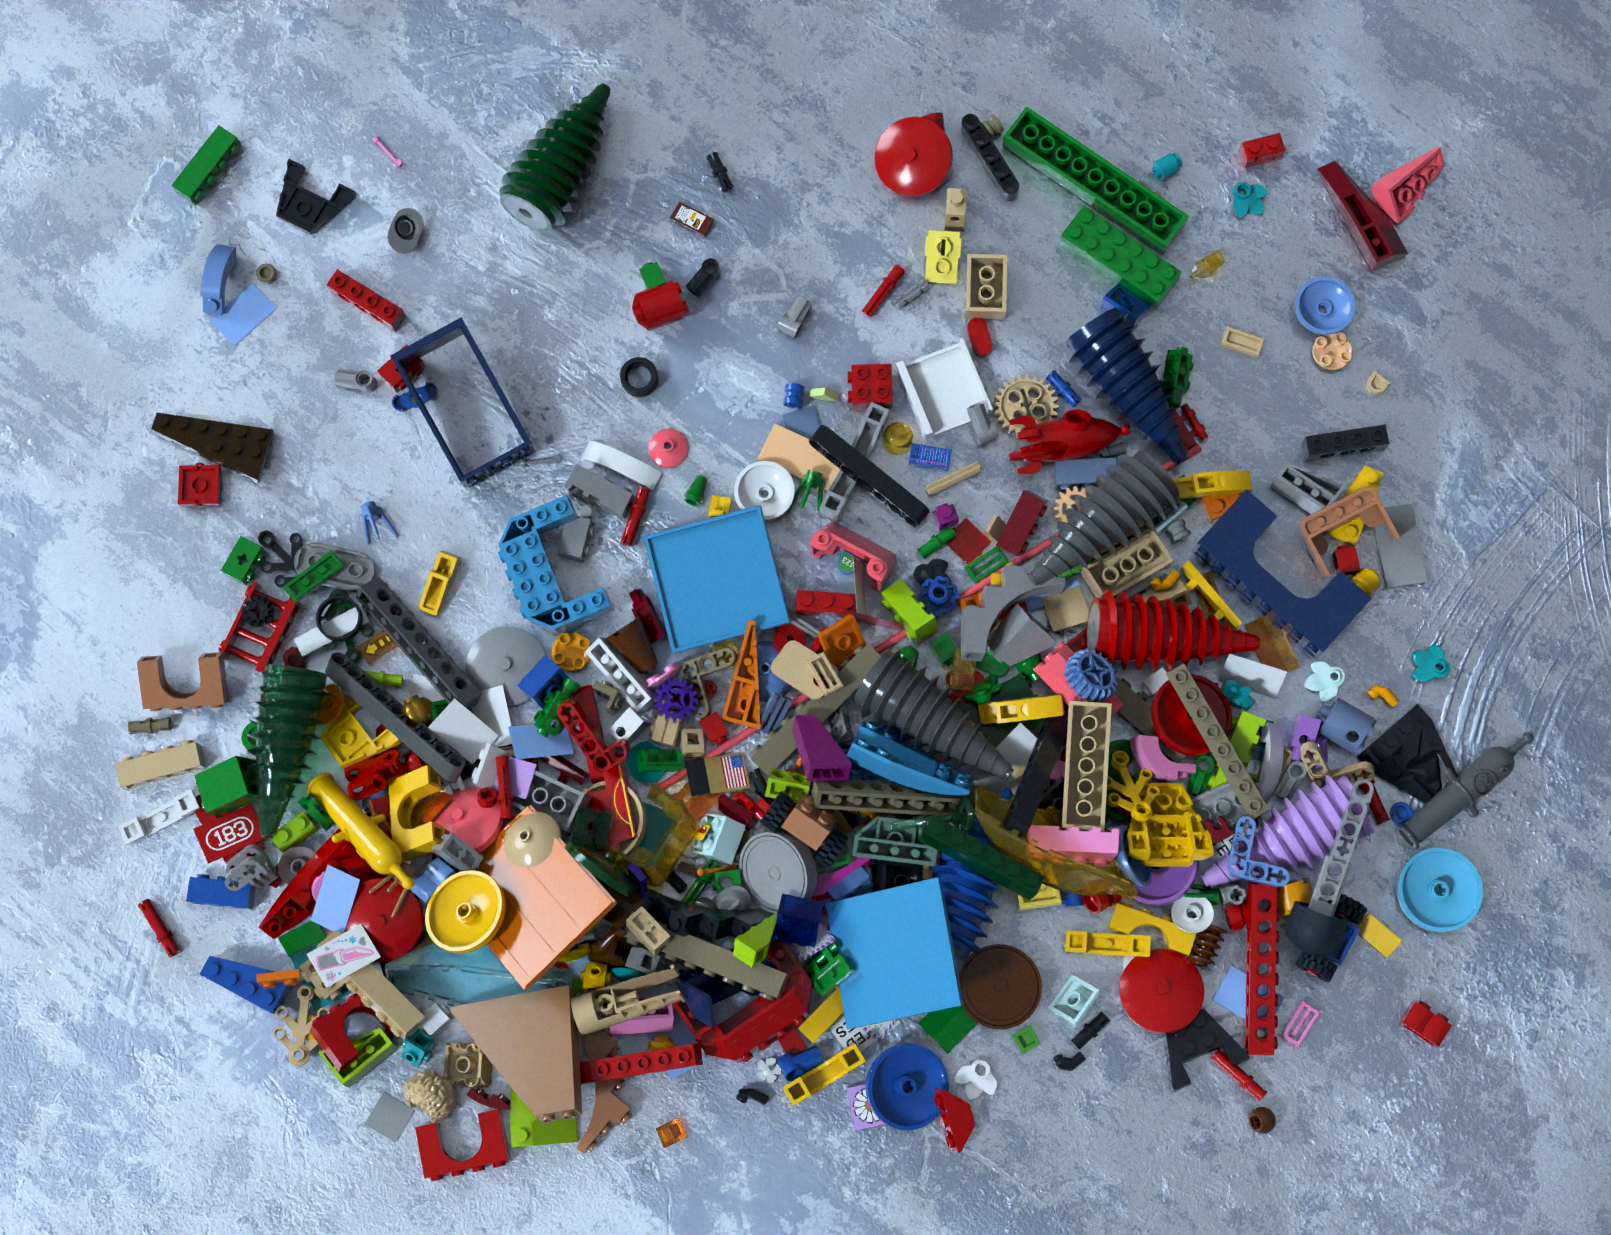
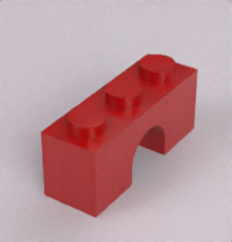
[796,590,857,618]

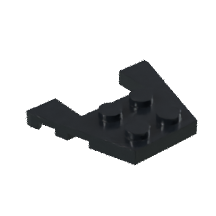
[276,159,356,235]
[1166,1008,1250,1092]

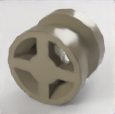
[981,115,1004,139]

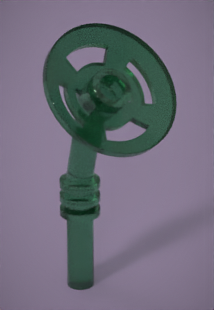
[891,798,975,835]

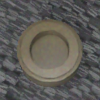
[256,263,277,284]

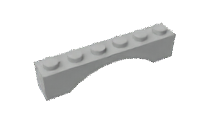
[819,402,890,522]

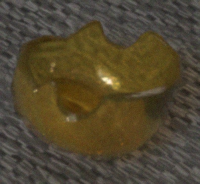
[882,422,913,455]

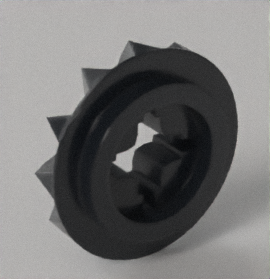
[241,595,275,627]

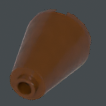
[606,617,658,675]

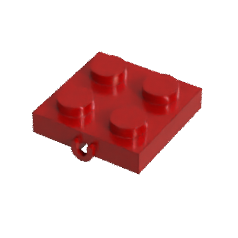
[178,463,221,507]

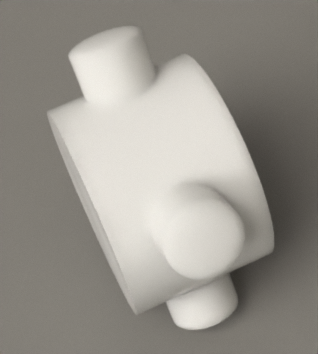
[578,504,594,519]

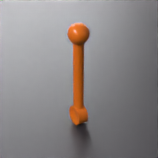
[697,863,736,876]

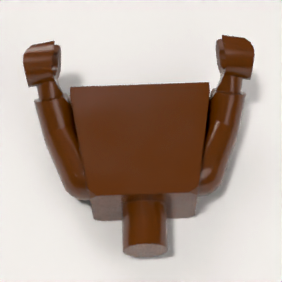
[588,922,632,971]

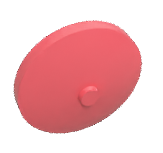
[423,787,503,859]

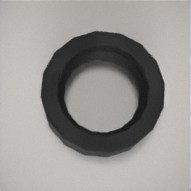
[620,357,659,397]

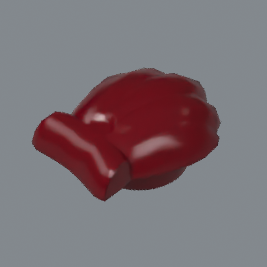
[283,646,306,669]

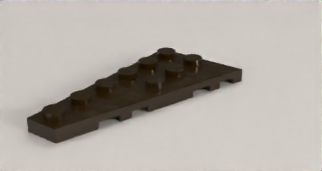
[151,412,274,484]

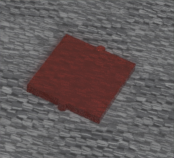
[945,518,991,565]

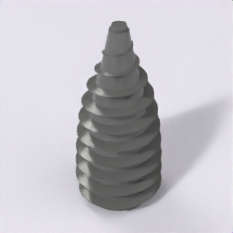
[1029,451,1179,586]
[854,649,1014,780]

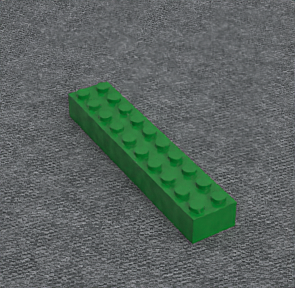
[1002,106,1189,254]

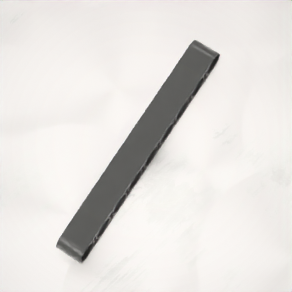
[325,652,465,782]

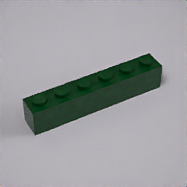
[918,815,1045,901]

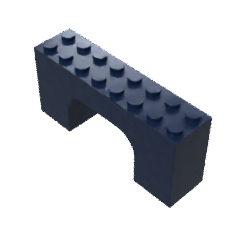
[1193,489,1372,659]

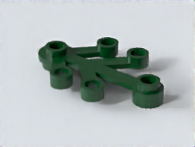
[321,589,374,665]

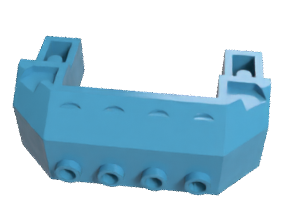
[498,495,614,634]

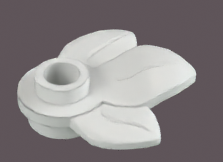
[954,1059,997,1100]

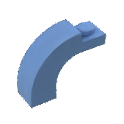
[200,244,236,315]

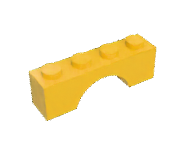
[1107,901,1197,957]
[782,1043,866,1107]

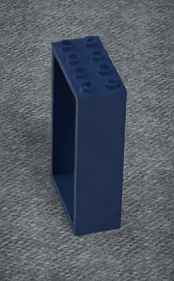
[390,317,534,488]

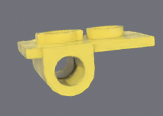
[925,230,962,284]

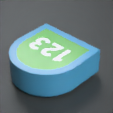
[837,550,861,575]

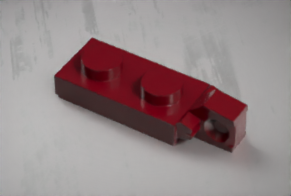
[629,589,668,645]

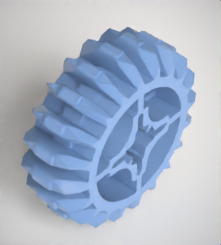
[1064,648,1119,703]

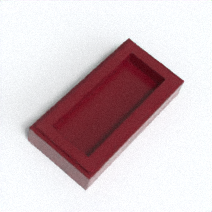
[718,793,754,831]

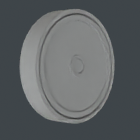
[739,828,817,914]

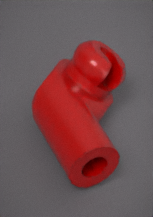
[733,791,758,814]

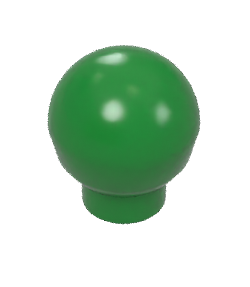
[1015,653,1043,682]

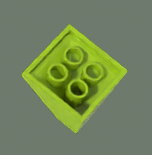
[510,1088,578,1147]

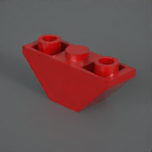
[934,1088,975,1153]

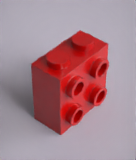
[848,364,893,409]

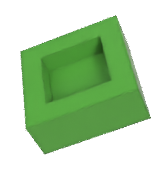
[1012,1025,1041,1054]

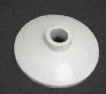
[1171,896,1214,933]

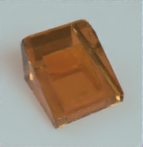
[656,1118,687,1148]

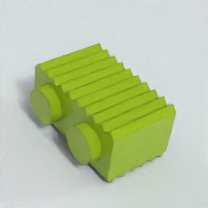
[270,811,319,853]

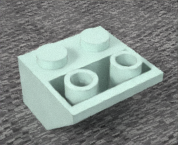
[691,813,746,865]

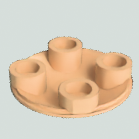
[1312,333,1353,370]

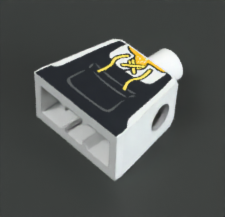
[606,707,652,750]

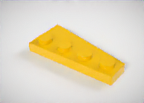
[1324,466,1384,546]

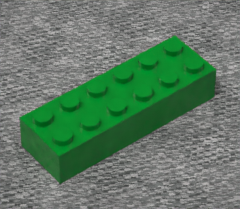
[1059,205,1182,310]

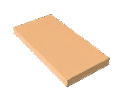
[757,423,840,492]

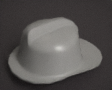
[387,208,424,254]
[711,885,752,910]

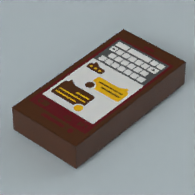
[670,201,714,237]

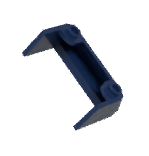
[676,949,777,1028]

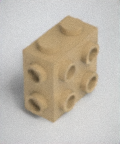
[300,959,347,1000]

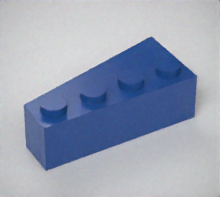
[199,956,293,1014]

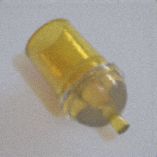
[1190,250,1225,279]

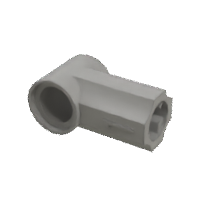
[777,296,812,338]
[335,369,377,393]
[966,402,999,445]
[1273,761,1307,801]
[1218,882,1246,905]

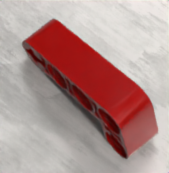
[557,698,631,772]

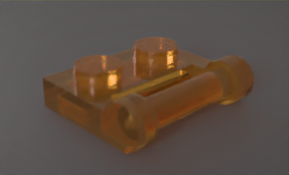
[671,781,726,822]

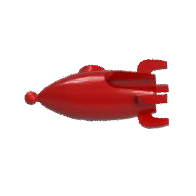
[1008,409,1131,474]

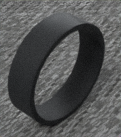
[316,596,363,642]

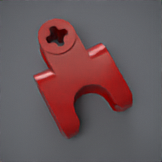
[344,750,407,801]

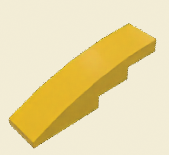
[798,986,844,1043]

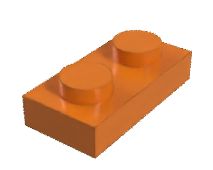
[256,969,303,989]

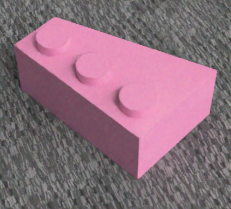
[609,994,674,1035]

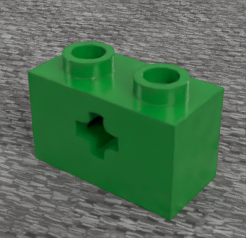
[221,536,266,586]

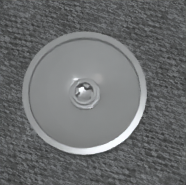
[466,626,546,708]

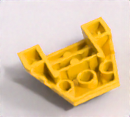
[1126,783,1214,867]

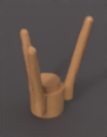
[369,863,416,918]

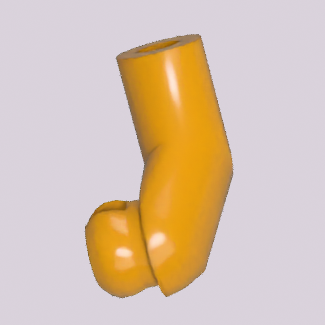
[1368,685,1399,707]

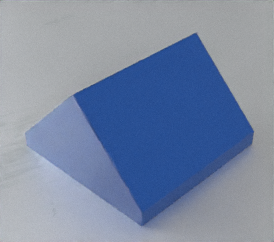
[1100,283,1151,327]

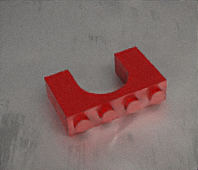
[310,993,395,1072]
[415,1109,511,1182]

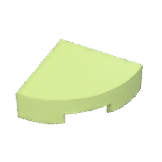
[810,388,838,401]

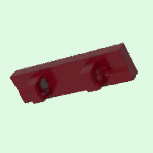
[522,755,590,785]

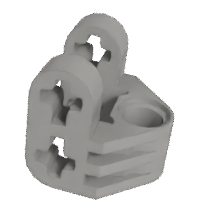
[225,844,279,891]

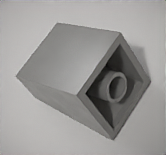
[986,603,1057,666]

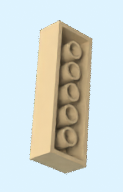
[1062,701,1112,831]

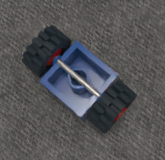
[1295,892,1368,982]

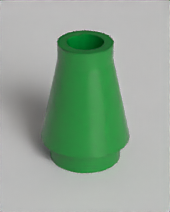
[684,475,707,507]

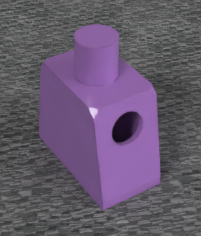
[1288,714,1321,763]

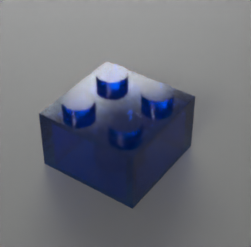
[774,893,824,947]

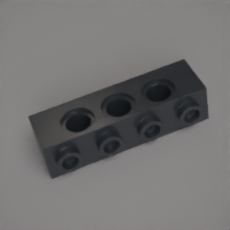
[1302,424,1390,462]

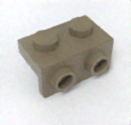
[592,680,623,716]

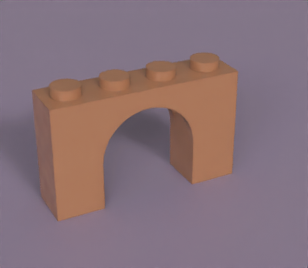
[137,652,229,711]

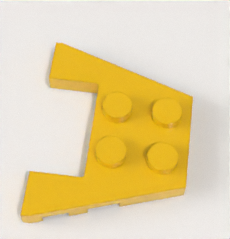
[320,697,402,768]

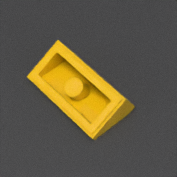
[1357,913,1402,958]

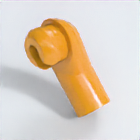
[1150,570,1180,591]

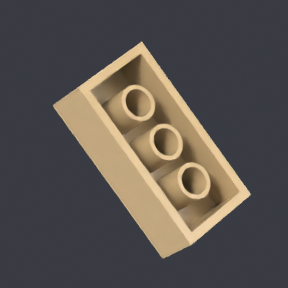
[1081,529,1174,599]

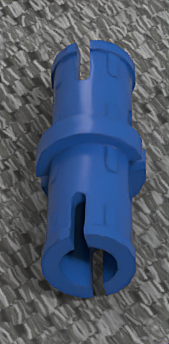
[1045,370,1082,408]

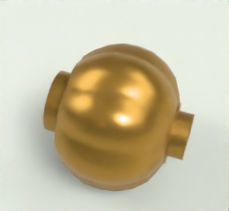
[399,695,433,729]

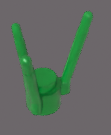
[787,470,825,512]
[1169,884,1219,917]

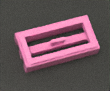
[1280,1000,1321,1048]

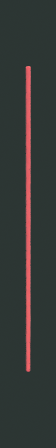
[651,444,1202,796]

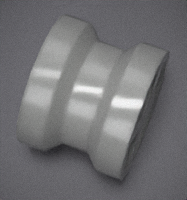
[1166,519,1191,543]

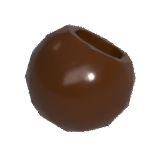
[1249,1107,1276,1134]

